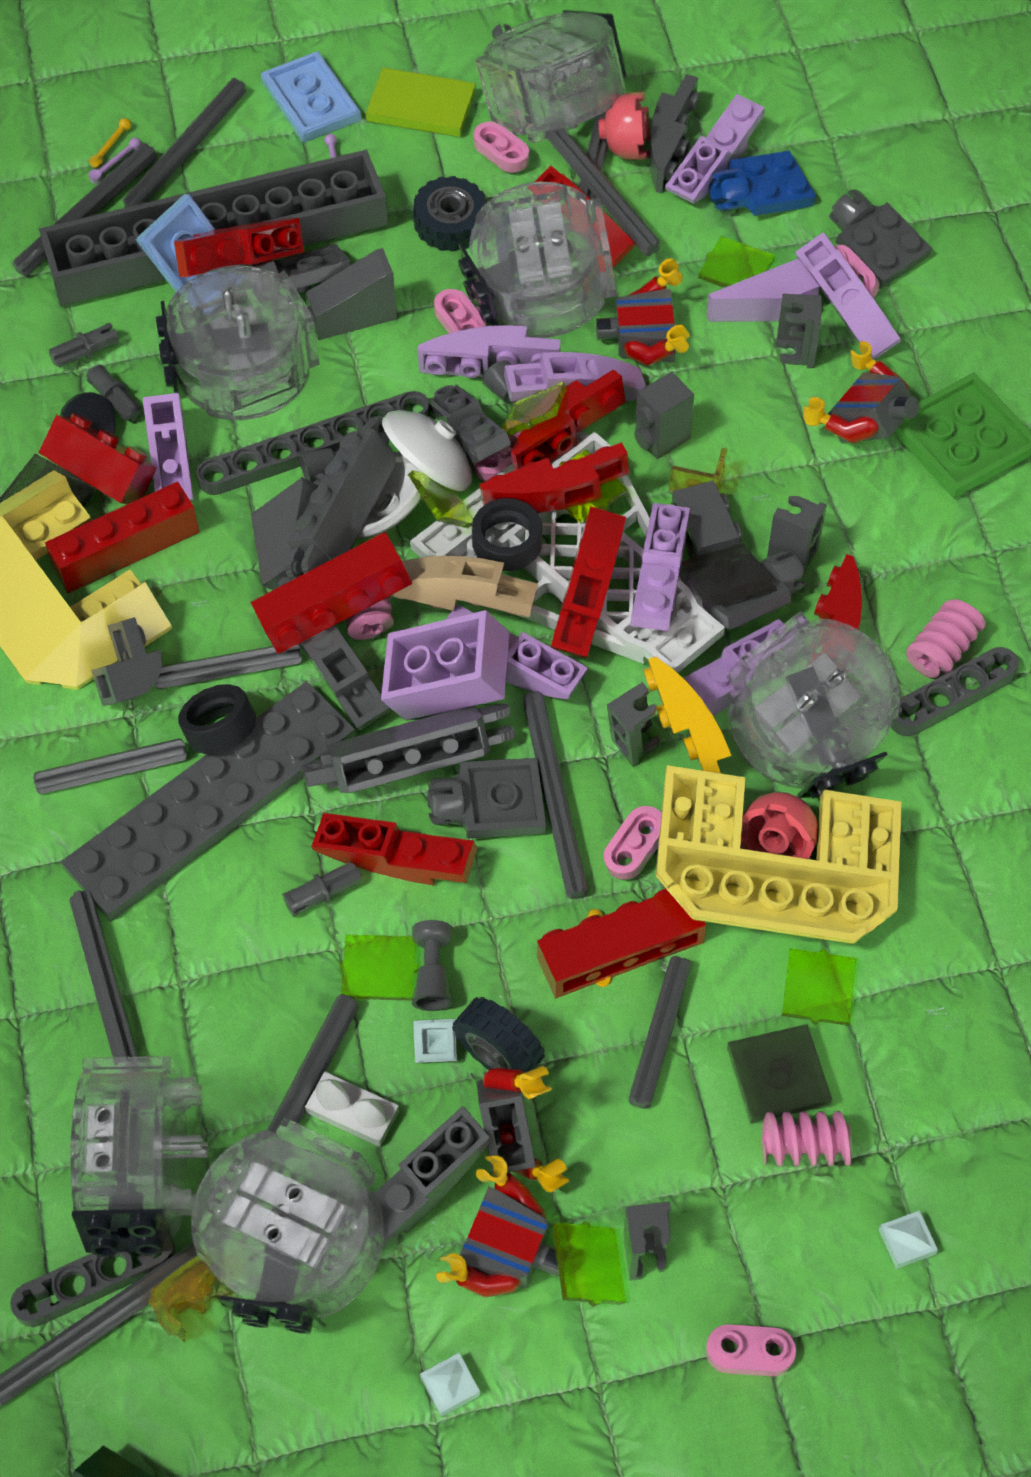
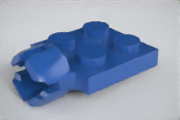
[709,150,816,216]

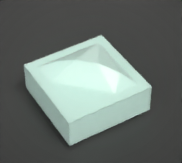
[413,1019,457,1063]
[878,1211,938,1269]
[420,1353,480,1417]

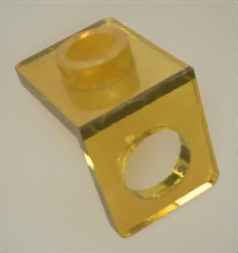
[669,448,728,492]

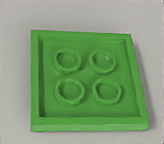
[894,372,1031,499]

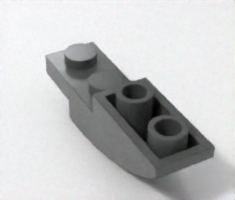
[650,74,701,194]
[428,385,511,464]
[299,625,391,732]
[342,1106,492,1261]

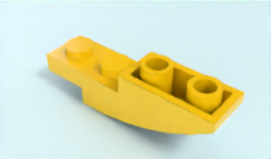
[643,656,732,773]

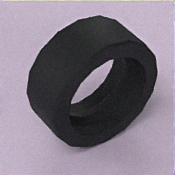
[472,498,542,571]
[178,684,256,754]

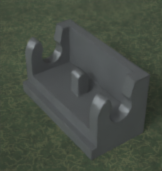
[776,294,822,369]
[767,496,827,574]
[607,682,660,768]
[623,1201,671,1281]

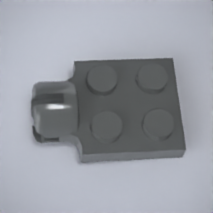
[829,189,932,289]
[246,244,351,303]
[688,551,805,630]
[427,758,546,838]

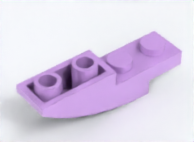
[665,94,765,204]
[795,232,901,360]
[418,325,561,378]
[504,352,646,402]
[631,503,690,631]
[446,604,588,699]
[683,619,803,716]

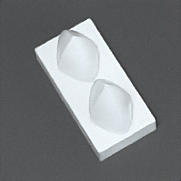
[305,1072,400,1147]

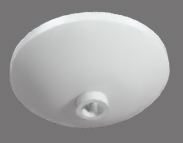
[382,410,472,491]
[356,452,427,538]

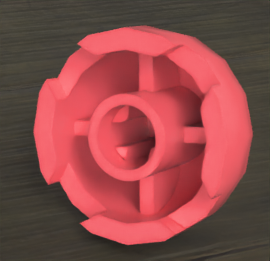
[599,92,650,160]
[740,792,818,859]

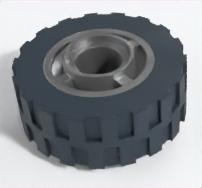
[413,176,487,251]
[452,997,545,1073]

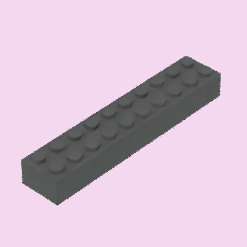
[39,149,388,306]

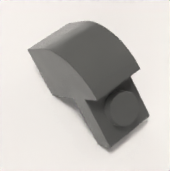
[91,617,162,706]

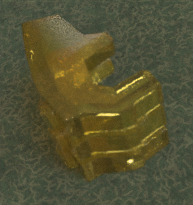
[148,1252,218,1342]

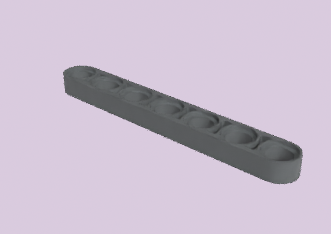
[197,391,430,495]

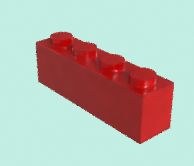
[44,481,200,593]
[250,532,413,654]
[537,888,707,999]

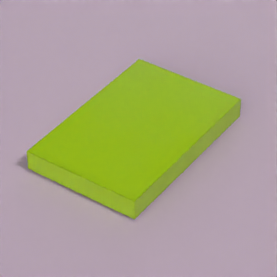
[366,67,476,137]

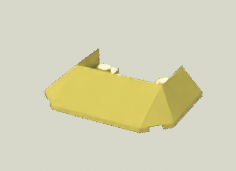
[0,470,173,690]
[656,765,902,944]

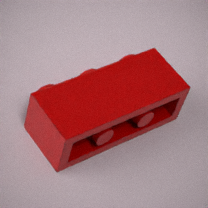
[38,413,157,504]

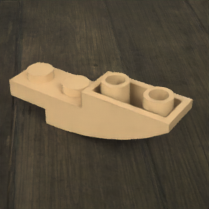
[392,556,538,617]

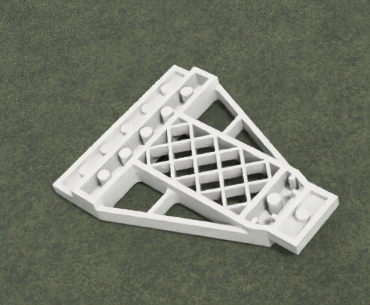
[410,430,725,673]

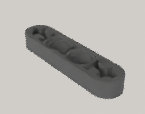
[889,647,1019,736]
[10,1239,176,1327]

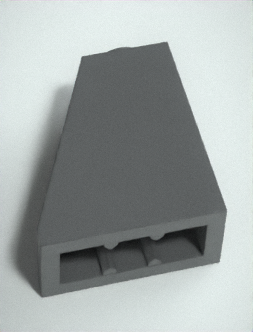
[302,248,397,340]
[251,477,319,590]

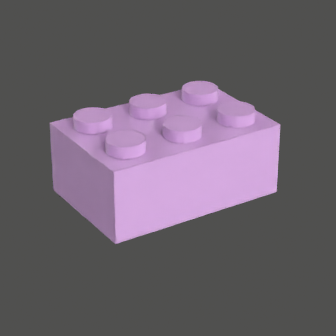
[381,610,509,720]

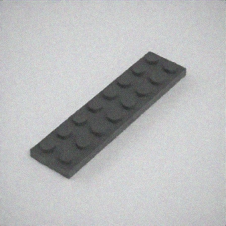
[61,681,356,922]

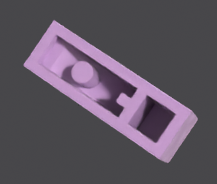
[707,258,820,322]
[142,393,193,501]

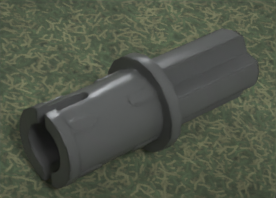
[49,323,119,367]
[86,365,142,422]
[282,862,362,917]

